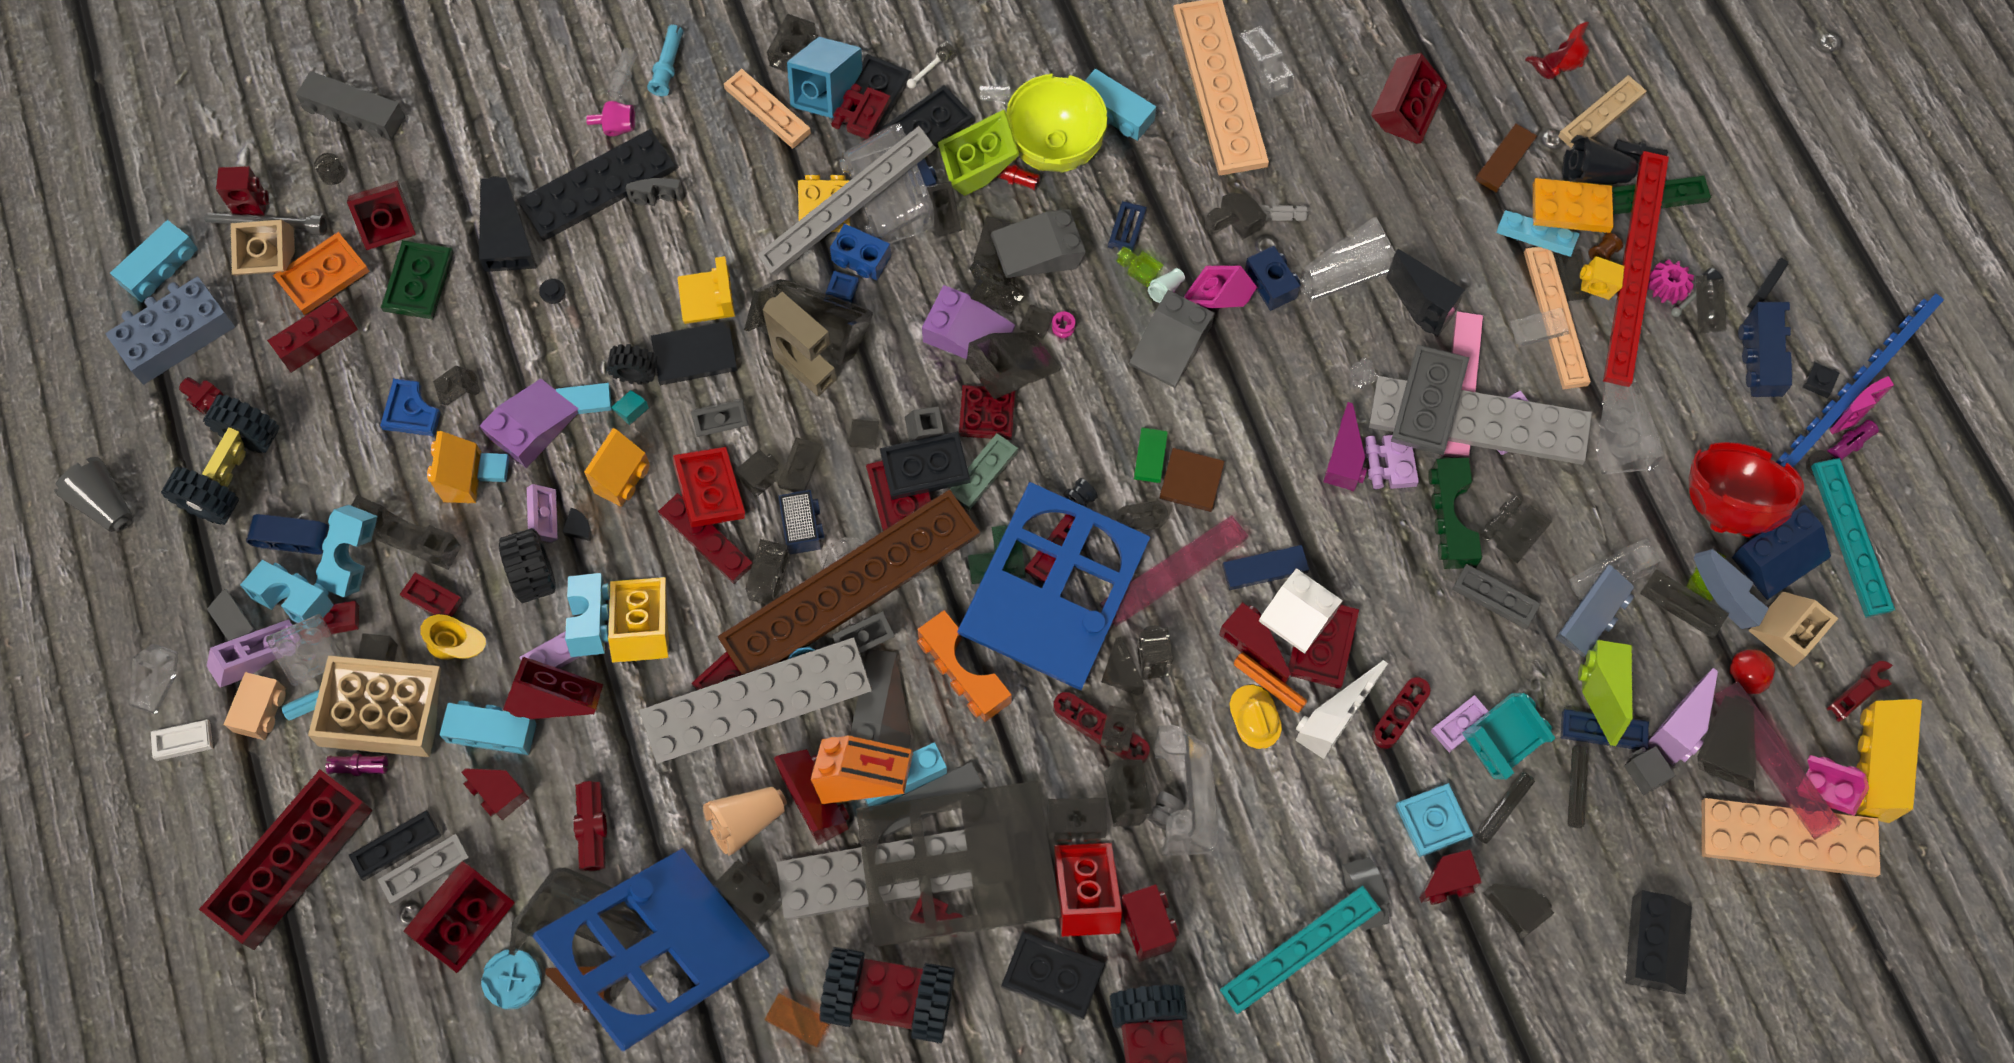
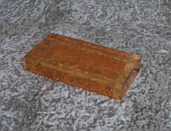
[764,993,830,1048]

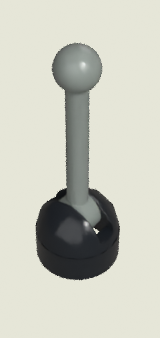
[1671,268,1724,317]

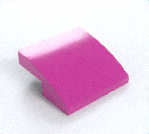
[1830,376,1894,434]

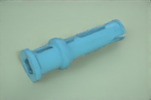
[647,25,683,96]

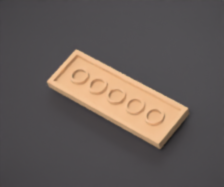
[1702,798,1880,877]

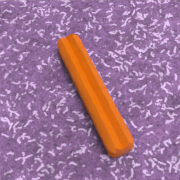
[1234,652,1307,713]

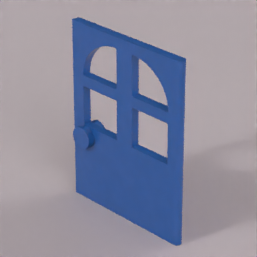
[957,482,1150,691]
[533,848,769,1052]

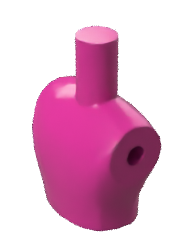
[586,101,635,136]

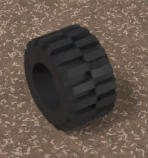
[499,528,556,604]

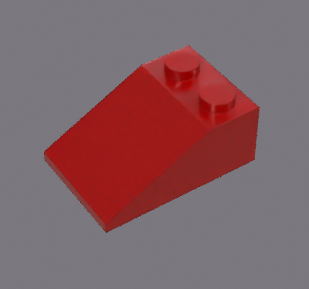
[1054,843,1122,937]

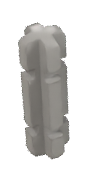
[1257,205,1307,221]

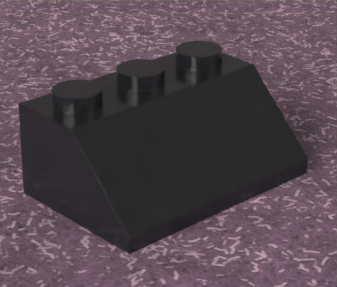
[1625,890,1692,995]

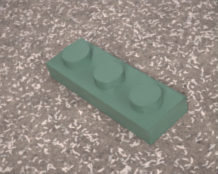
[950,434,1018,511]

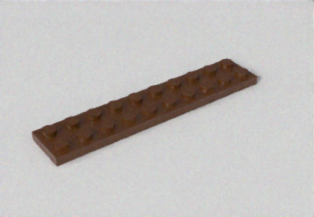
[717,489,980,675]

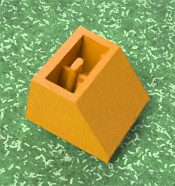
[427,431,482,503]

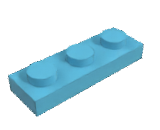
[1496,210,1579,257]

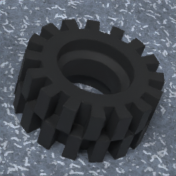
[606,344,657,385]

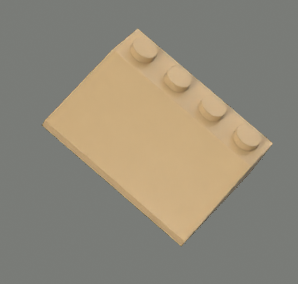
[308,656,441,757]

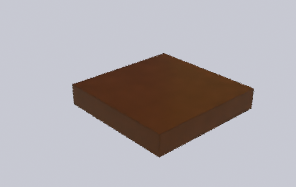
[1159,448,1225,512]

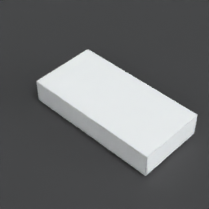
[151,720,213,761]

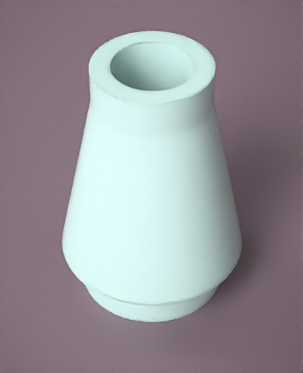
[1148,268,1185,303]

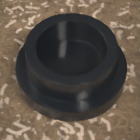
[539,279,566,304]

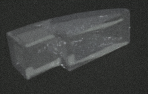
[1239,26,1294,98]

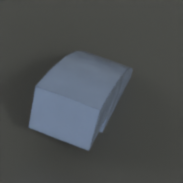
[1694,549,1769,629]

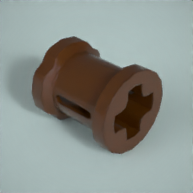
[1588,233,1623,261]

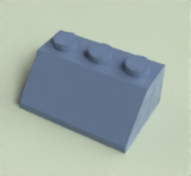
[1555,565,1634,657]

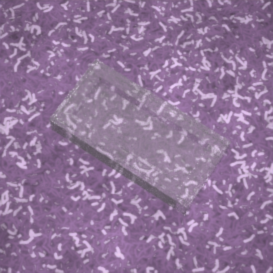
[1510,307,1569,348]

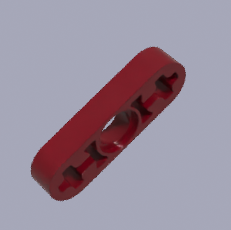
[1372,677,1431,749]

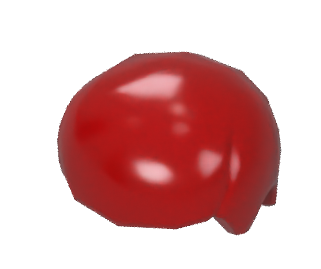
[1730,649,1775,694]

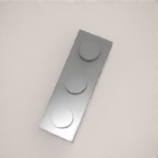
[377,834,471,906]

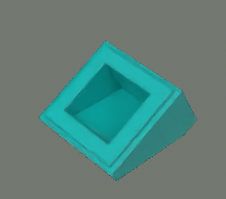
[611,390,649,425]

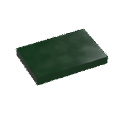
[381,240,454,319]

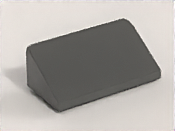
[691,398,749,437]
[207,589,257,641]

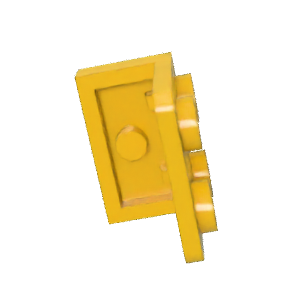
[798,175,850,232]

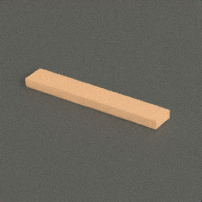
[1524,247,1590,390]

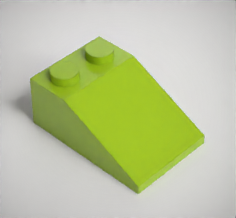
[938,109,1019,196]
[1578,640,1632,746]

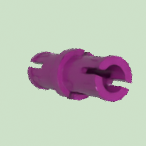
[1827,420,1879,461]
[326,753,388,776]

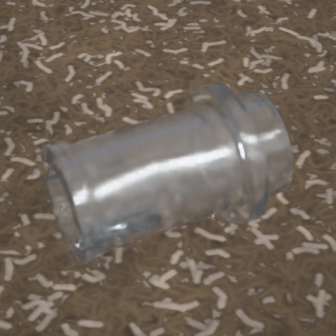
[980,84,1010,104]

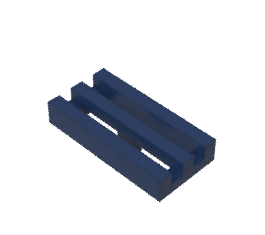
[1108,201,1147,254]

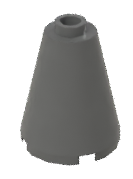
[54,457,132,532]

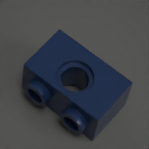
[1244,246,1301,311]

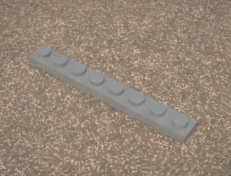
[758,126,936,276]

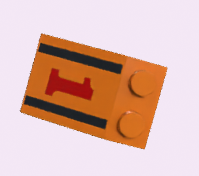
[811,736,913,804]

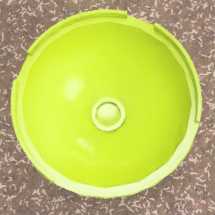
[1006,74,1107,173]

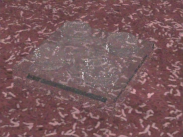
[266,613,344,687]

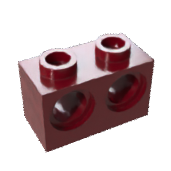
[216,166,269,216]

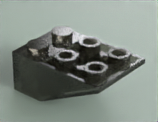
[966,332,1061,400]

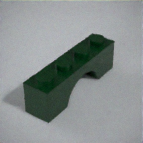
[1428,458,1482,569]

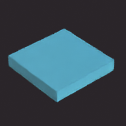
[1395,783,1473,858]

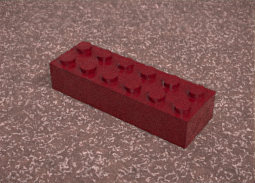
[199,769,373,950]

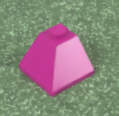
[1184,266,1257,308]

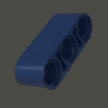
[246,514,330,555]

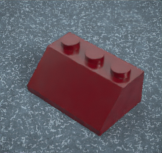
[1371,53,1447,144]
[774,749,850,846]
[403,861,515,973]

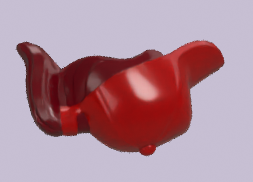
[1525,21,1590,79]

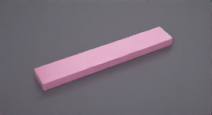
[1441,312,1483,458]

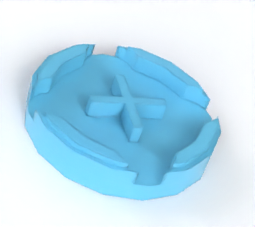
[481,949,542,1010]

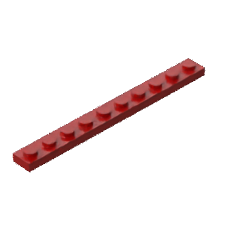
[1603,151,1669,387]

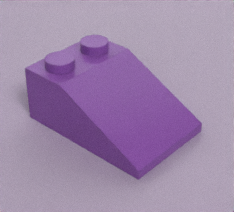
[922,285,1015,370]
[480,379,579,468]

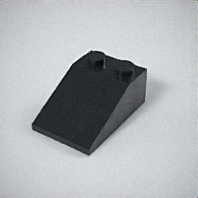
[1386,249,1465,337]

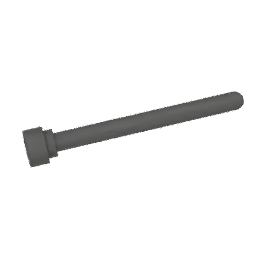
[204,213,327,236]

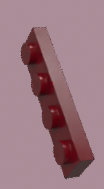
[658,493,754,584]

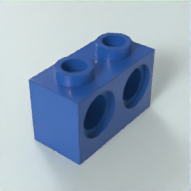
[830,223,891,280]

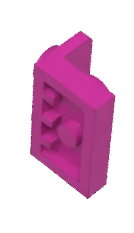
[1797,755,1869,816]

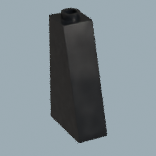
[479,176,537,272]

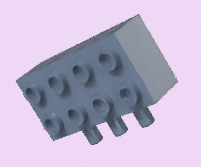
[105,276,235,385]

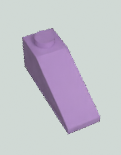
[207,619,302,688]

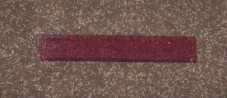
[1100,516,1248,627]
[1713,682,1841,840]

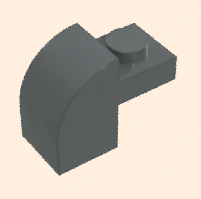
[1342,857,1390,931]

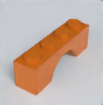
[917,610,1012,722]

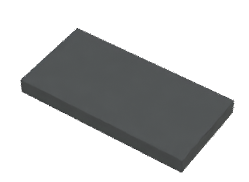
[1391,344,1470,456]

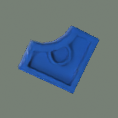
[380,378,441,436]

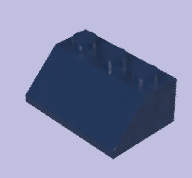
[1732,505,1831,600]

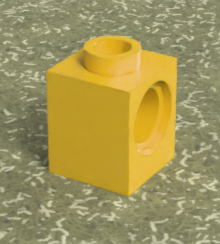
[1580,256,1624,300]

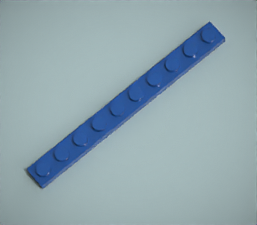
[1776,293,1944,467]

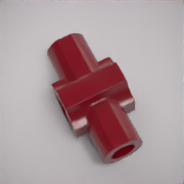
[179,377,224,414]

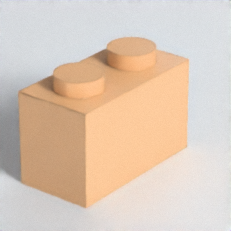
[224,672,286,740]

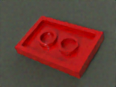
[673,447,745,528]

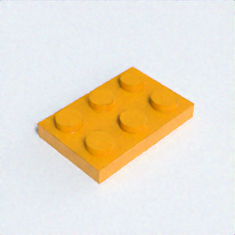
[1533,178,1613,233]

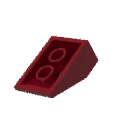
[503,656,603,719]

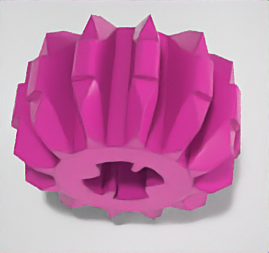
[1648,259,1694,305]

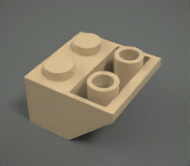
[1748,592,1838,667]

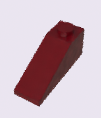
[1219,602,1291,684]

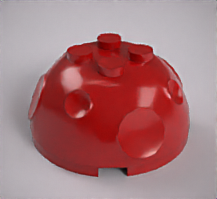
[1689,442,1804,537]

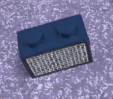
[778,490,825,555]

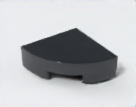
[563,508,592,541]

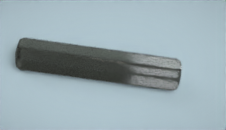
[1567,745,1589,828]
[1475,772,1535,844]

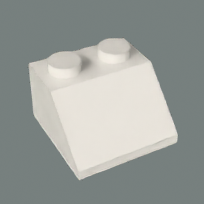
[1259,568,1343,654]

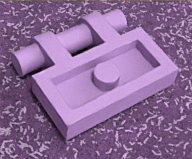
[1364,435,1419,489]

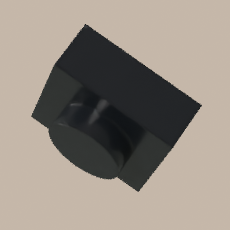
[1802,362,1840,398]

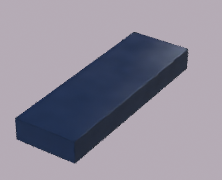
[1222,545,1309,591]
[1560,709,1649,750]

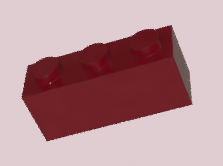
[267,297,358,373]

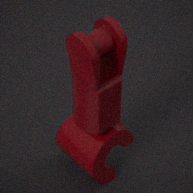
[1826,661,1893,722]

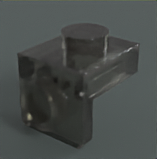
[433,365,480,406]

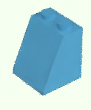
[787,37,862,118]

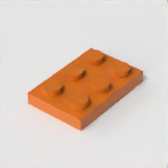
[273,232,370,315]

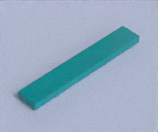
[1811,458,1895,618]
[1220,886,1381,1015]

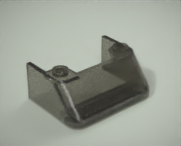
[744,279,873,365]
[509,868,652,1001]

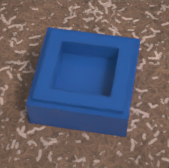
[826,271,859,304]

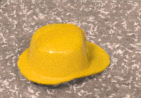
[420,614,486,660]
[1229,685,1282,749]

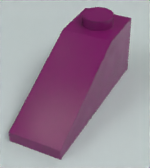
[1323,402,1367,491]

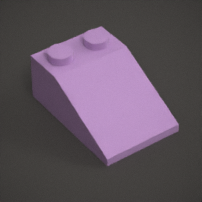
[1648,668,1718,766]

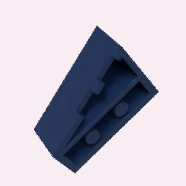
[1738,302,1792,397]

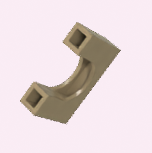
[763,292,837,397]

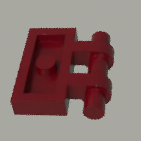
[831,84,891,140]

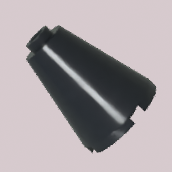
[1562,135,1638,185]

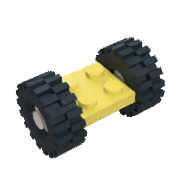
[161,395,280,525]

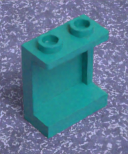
[1462,693,1556,780]

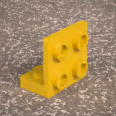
[677,256,735,324]

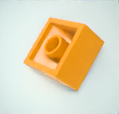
[584,428,650,507]

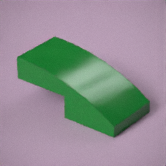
[1134,427,1168,483]

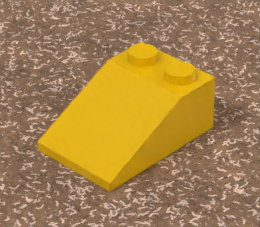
[608,577,669,663]

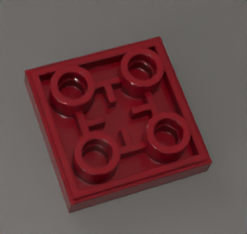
[959,385,1015,440]

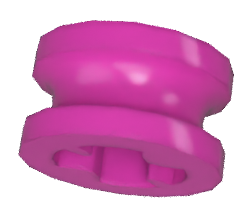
[1052,312,1075,338]

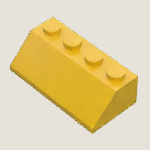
[1855,699,1922,823]

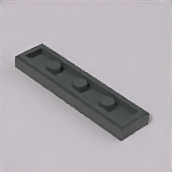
[869,762,984,839]

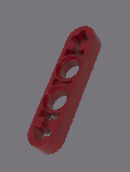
[1053,692,1150,765]

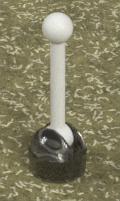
[907,41,957,89]

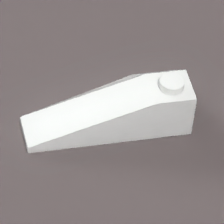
[1296,660,1388,759]

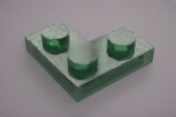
[968,525,1026,585]

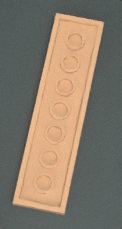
[1173,0,1269,176]

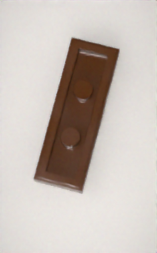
[1475,123,1537,193]

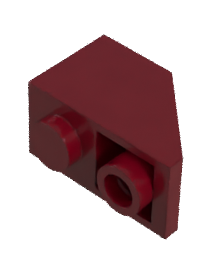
[461,768,529,820]
[1419,849,1482,905]

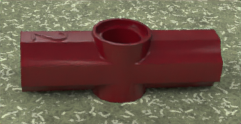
[574,781,607,872]

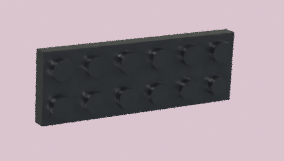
[517,129,676,242]

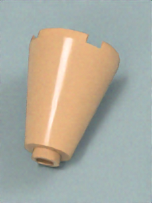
[703,787,787,856]

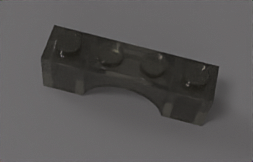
[351,495,462,570]

